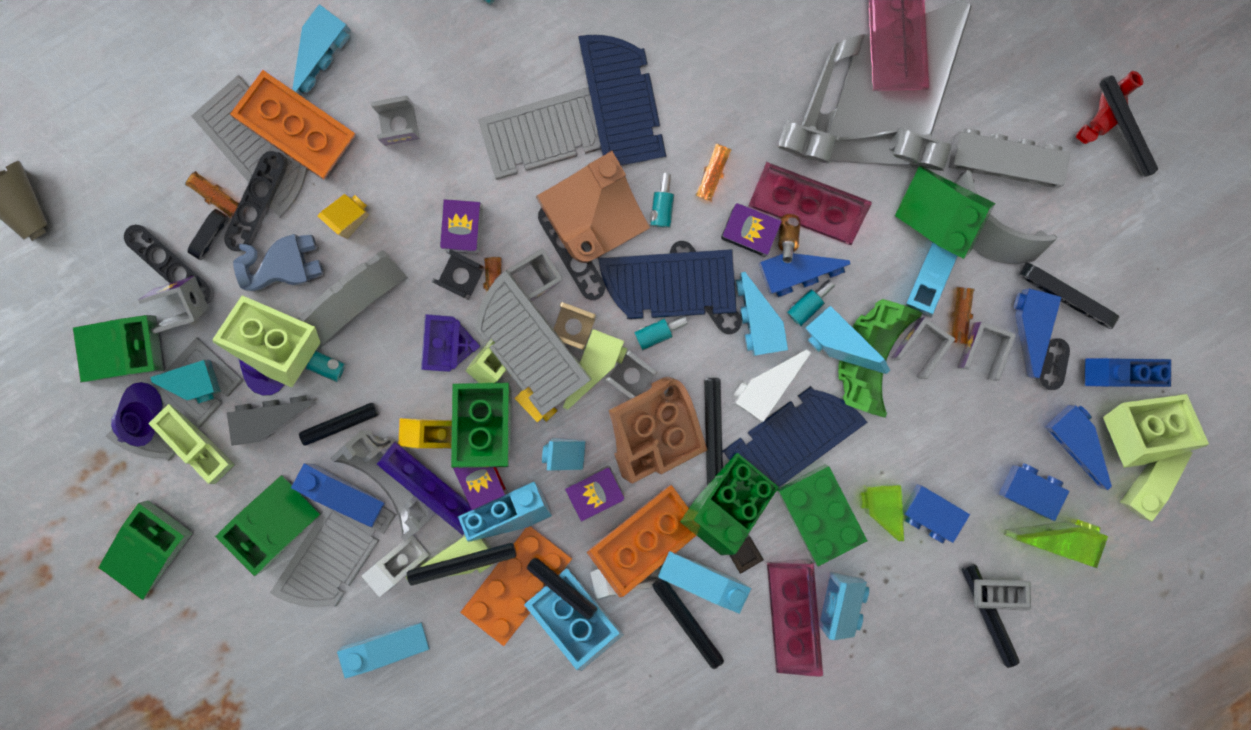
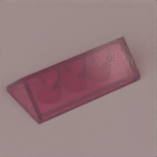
[868,0,929,91]
[748,162,872,245]
[767,559,823,677]

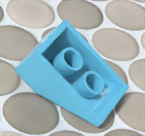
[524,568,624,671]
[819,571,869,640]

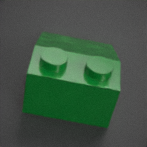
[895,166,996,259]
[451,383,512,468]

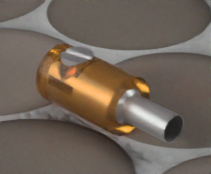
[778,214,801,263]

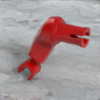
[1076,71,1144,144]

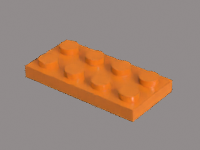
[230,70,356,180]
[586,485,696,597]
[460,526,572,646]

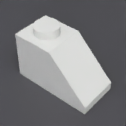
[362,535,429,597]

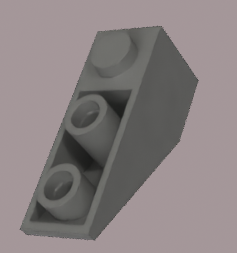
[227,395,316,446]

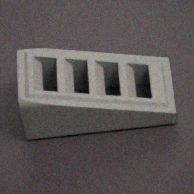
[974,580,1031,610]

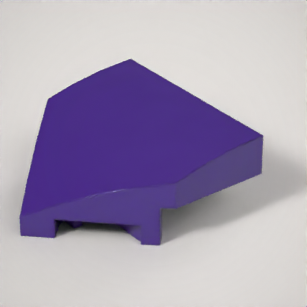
[421,314,480,372]

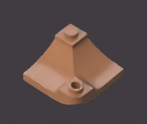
[536,151,650,263]
[608,377,707,484]

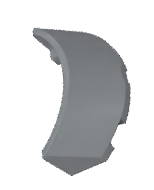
[954,170,1058,264]
[297,250,407,347]
[331,430,436,541]

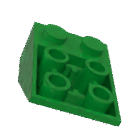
[73,315,164,383]
[680,453,779,556]
[215,475,321,577]
[98,500,193,600]

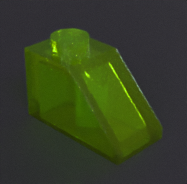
[859,483,904,542]

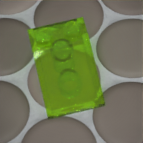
[1003,519,1108,568]

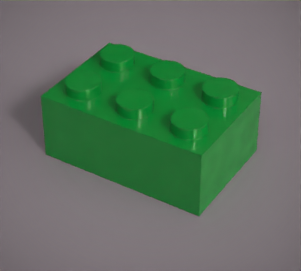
[777,464,868,567]

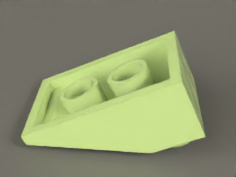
[212,295,321,387]
[1103,394,1209,468]

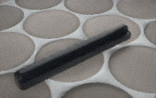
[1099,75,1158,177]
[704,378,723,485]
[407,543,517,586]
[962,564,1020,668]
[652,578,724,669]

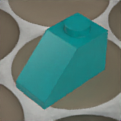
[150,360,221,404]

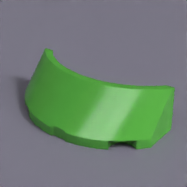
[838,299,922,418]

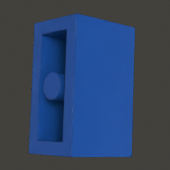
[998,463,1070,521]
[901,484,970,544]

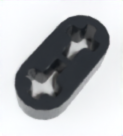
[187,209,229,260]
[1037,338,1070,390]

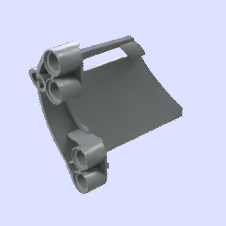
[778,0,972,171]

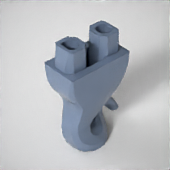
[233,234,324,291]

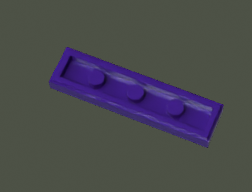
[377,442,472,535]

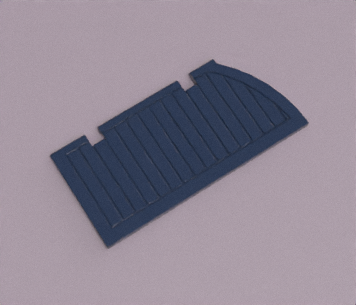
[578,35,667,166]
[598,249,737,319]
[723,386,868,487]

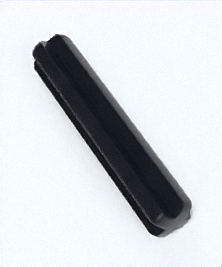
[299,402,379,446]
[526,558,597,619]

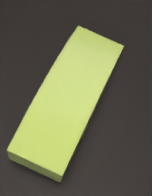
[148,404,235,484]

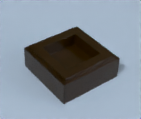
[729,535,764,574]

